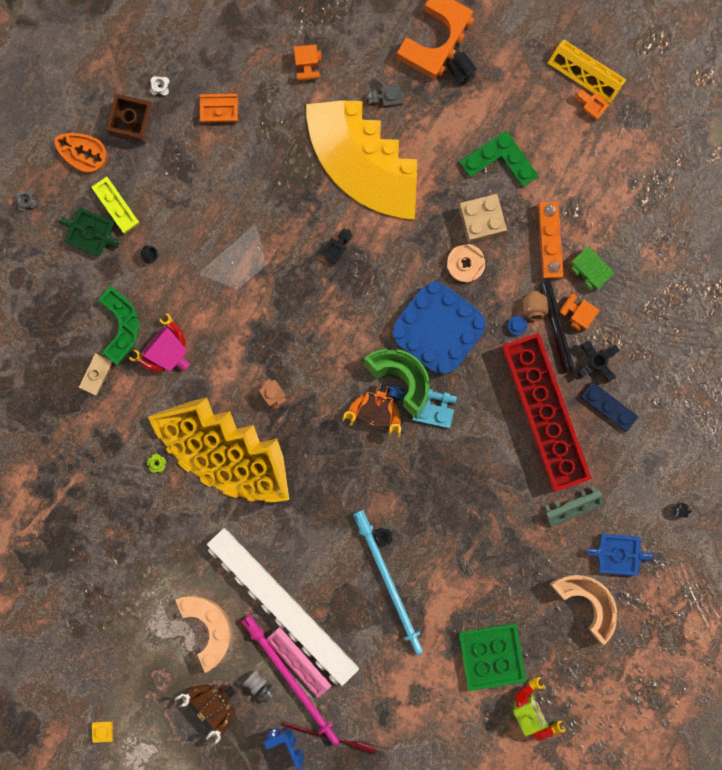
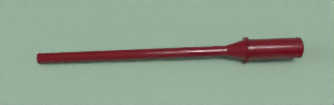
[282,722,377,754]

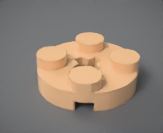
[447,244,485,283]

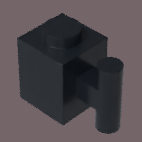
[447,51,477,85]

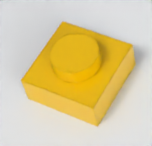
[92,721,113,743]

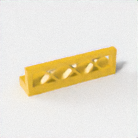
[548,39,626,104]

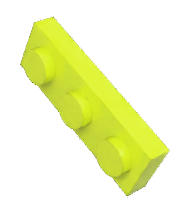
[92,177,140,234]

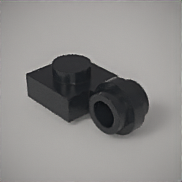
[321,228,353,265]

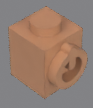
[259,379,288,410]

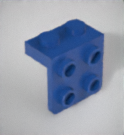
[263,727,304,770]

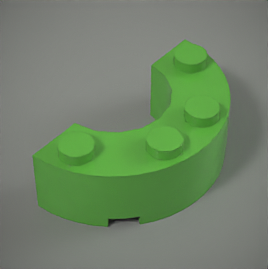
[364,349,429,420]

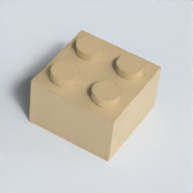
[459,194,507,244]

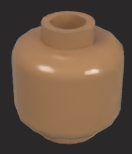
[523,291,548,321]

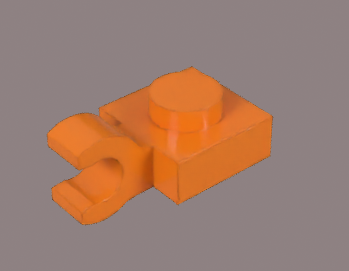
[574,89,610,120]

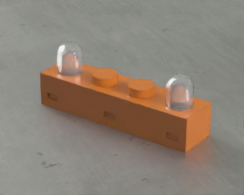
[538,201,563,280]

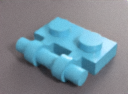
[413,389,457,429]

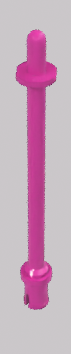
[241,615,339,746]

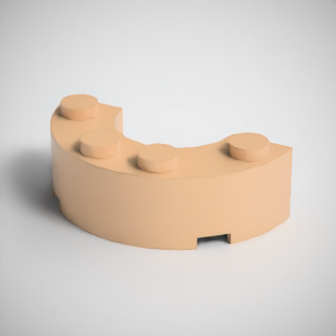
[550,575,617,645]
[176,596,231,673]

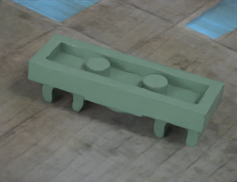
[546,486,604,527]

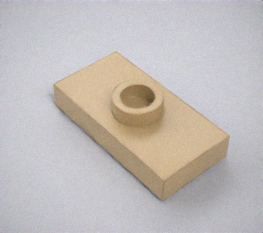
[79,353,113,396]

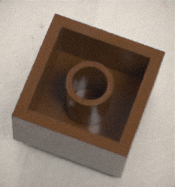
[106,94,155,144]

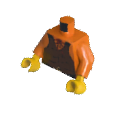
[342,383,401,437]

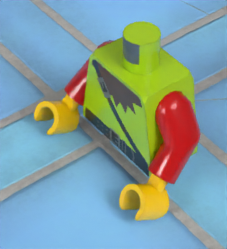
[513,677,566,741]

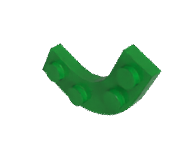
[98,286,139,366]

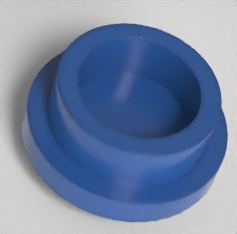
[508,316,527,335]

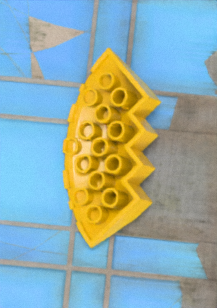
[306,101,417,220]
[148,397,289,502]

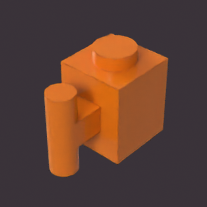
[294,44,322,81]
[559,293,600,331]

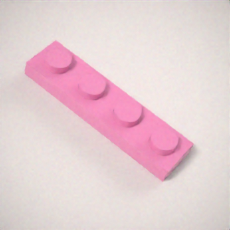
[266,627,331,698]

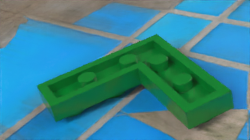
[460,130,539,188]

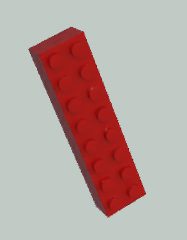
[501,333,592,492]

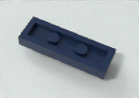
[580,382,639,432]

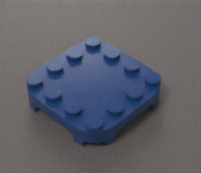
[393,282,486,375]

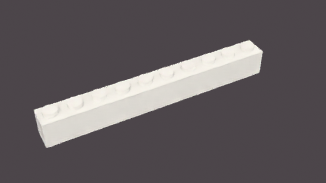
[207,528,359,686]

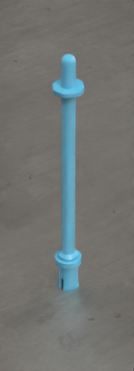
[353,510,423,655]

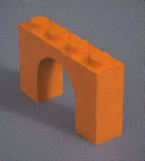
[397,0,474,80]

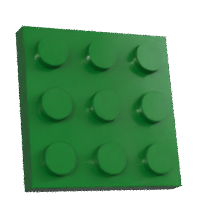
[458,623,526,691]

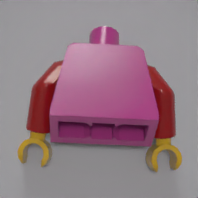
[129,314,190,372]

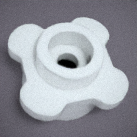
[150,77,170,96]

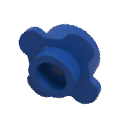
[388,385,406,401]

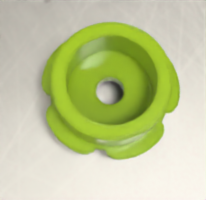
[147,454,166,473]

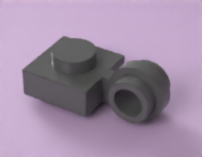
[366,85,402,107]

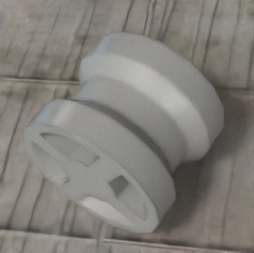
[243,670,267,695]

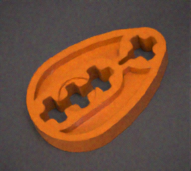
[54,133,108,174]

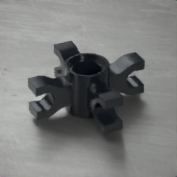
[577,340,620,383]

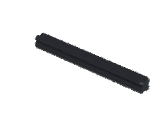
[540,280,574,373]

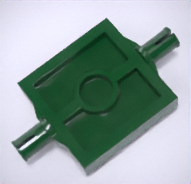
[59,207,121,257]

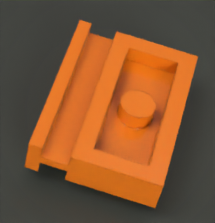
[200,94,238,123]

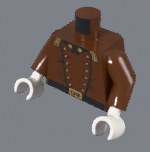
[175,684,237,745]

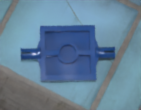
[586,534,653,576]

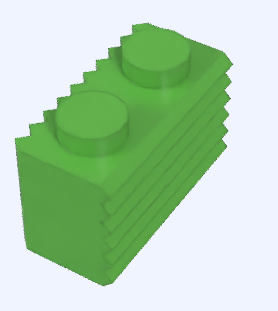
[570,246,615,291]

